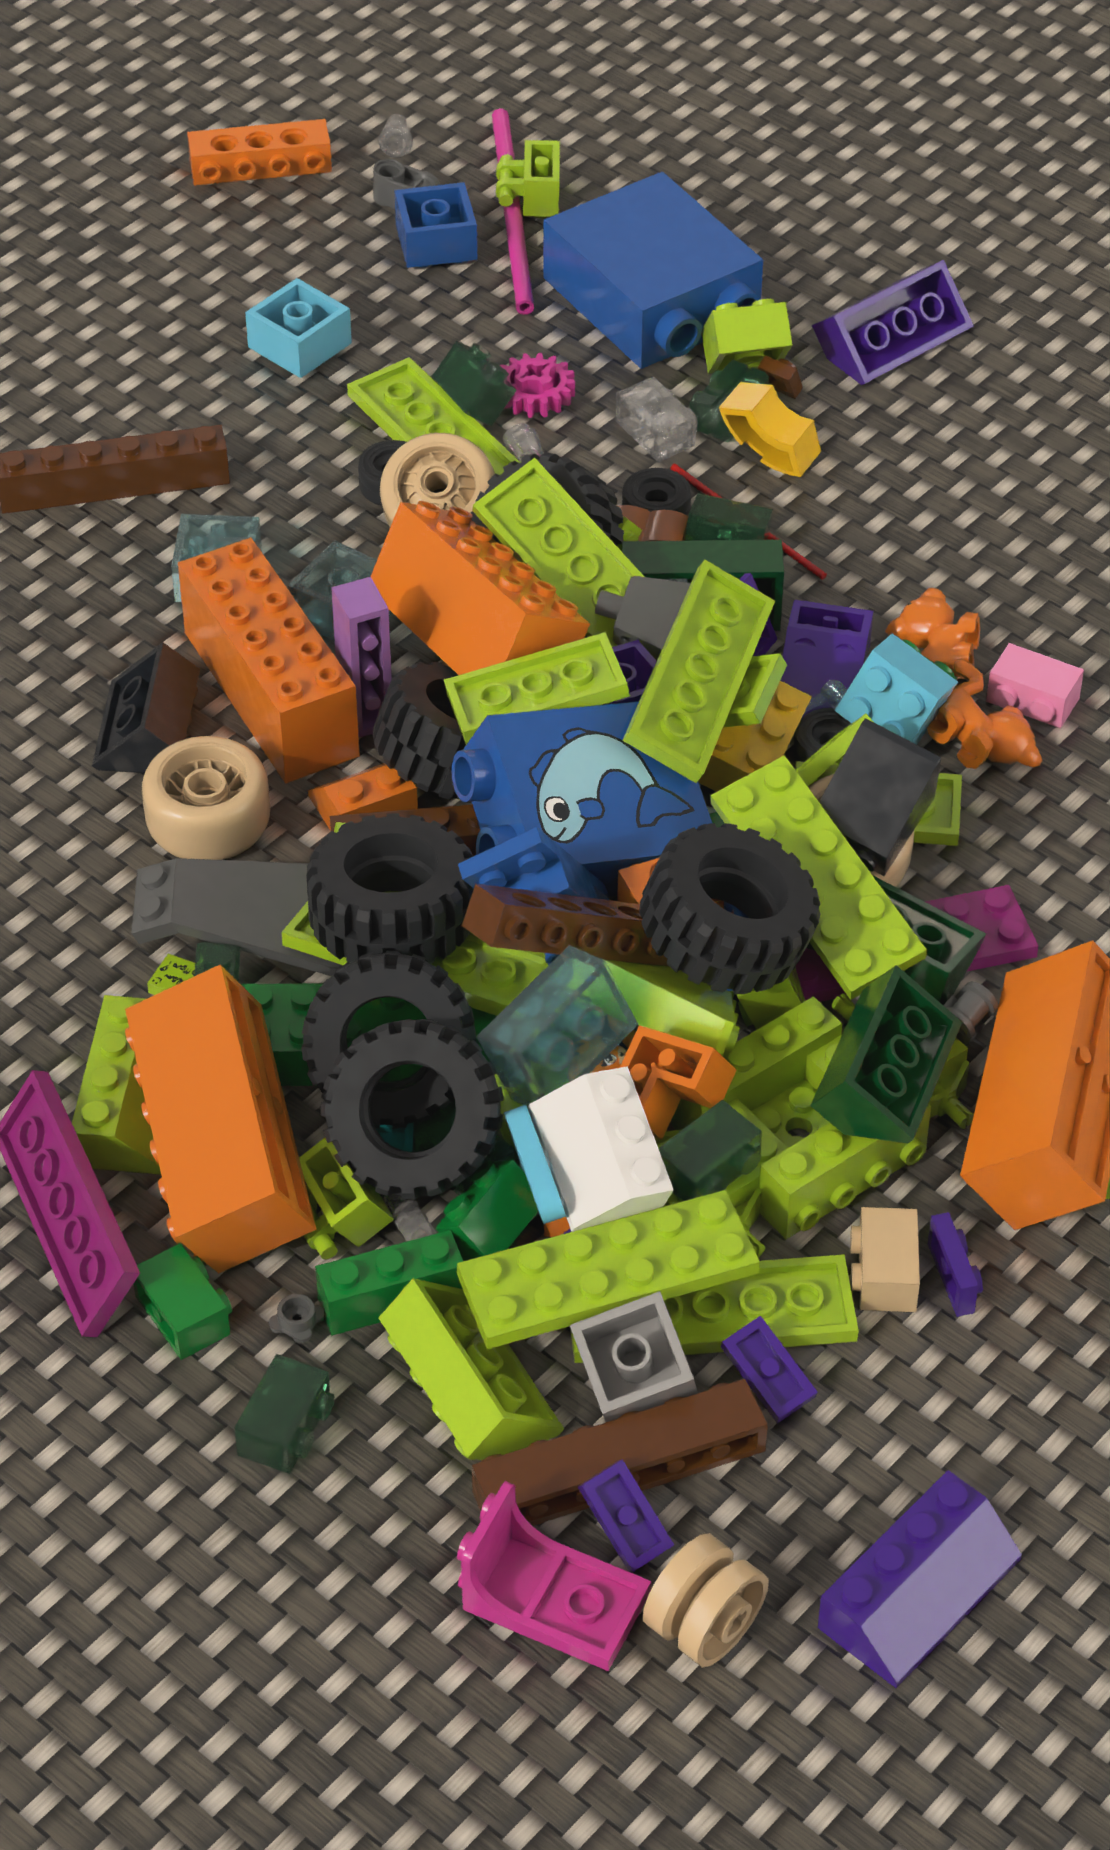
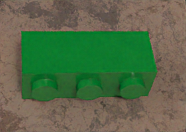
[315,1230,463,1336]

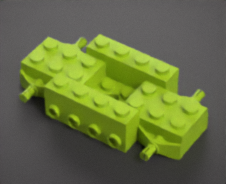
[654,994,974,1258]

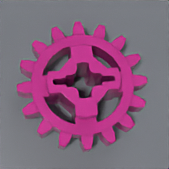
[495,353,575,418]

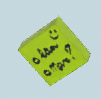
[147,953,207,995]

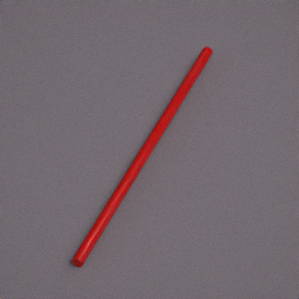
[670,463,827,580]

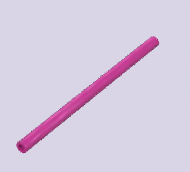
[492,109,534,315]

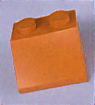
[308,763,418,831]

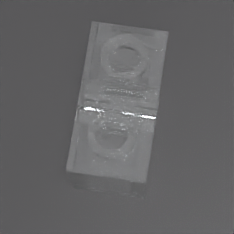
[616,377,698,462]

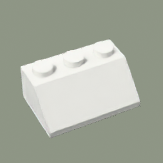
[527,1066,674,1232]

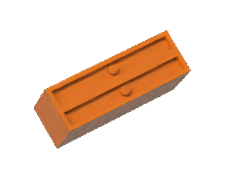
[371,501,590,675]
[178,538,360,784]
[960,940,1110,1230]
[125,965,317,1274]

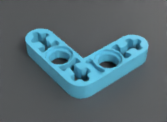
[504,1105,566,1224]

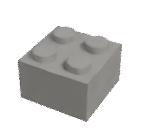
[569,1291,698,1422]

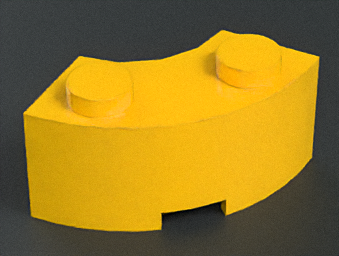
[719,382,821,477]

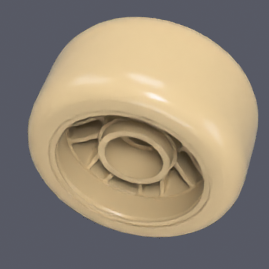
[380,433,495,527]
[142,736,270,860]

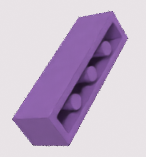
[331,577,392,738]

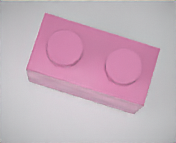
[986,643,1084,729]

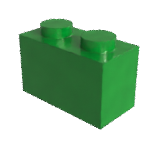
[435,1160,538,1261]
[133,1243,232,1360]

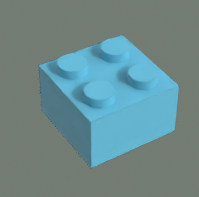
[245,278,352,378]
[835,633,958,745]

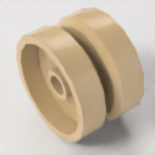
[643,1533,769,1668]

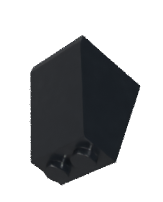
[819,718,941,876]

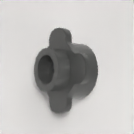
[269,1294,325,1343]

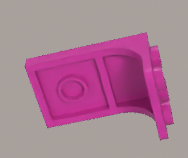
[457,1481,651,1671]

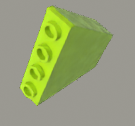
[564,956,740,1056]

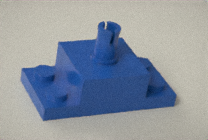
[458,827,610,966]

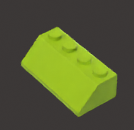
[72,995,161,1174]
[379,1278,564,1460]

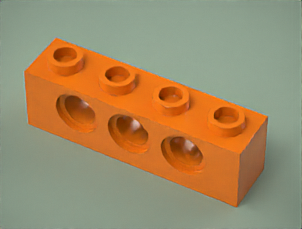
[187,119,332,185]

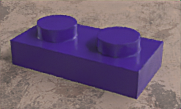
[927,1212,983,1317]
[720,1316,818,1424]
[577,1459,674,1572]

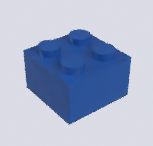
[394,182,478,268]

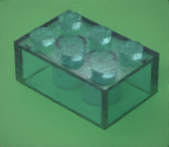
[476,945,638,1107]

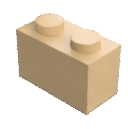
[850,1207,920,1312]

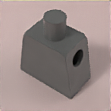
[595,576,691,661]

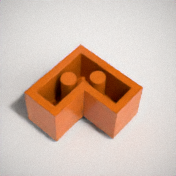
[619,1025,737,1140]

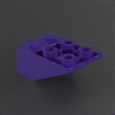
[780,600,873,717]

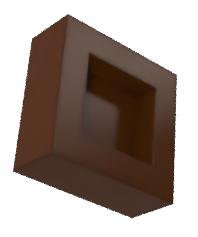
[758,355,803,399]

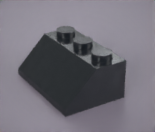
[92,642,200,773]

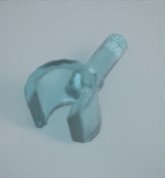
[804,680,847,713]

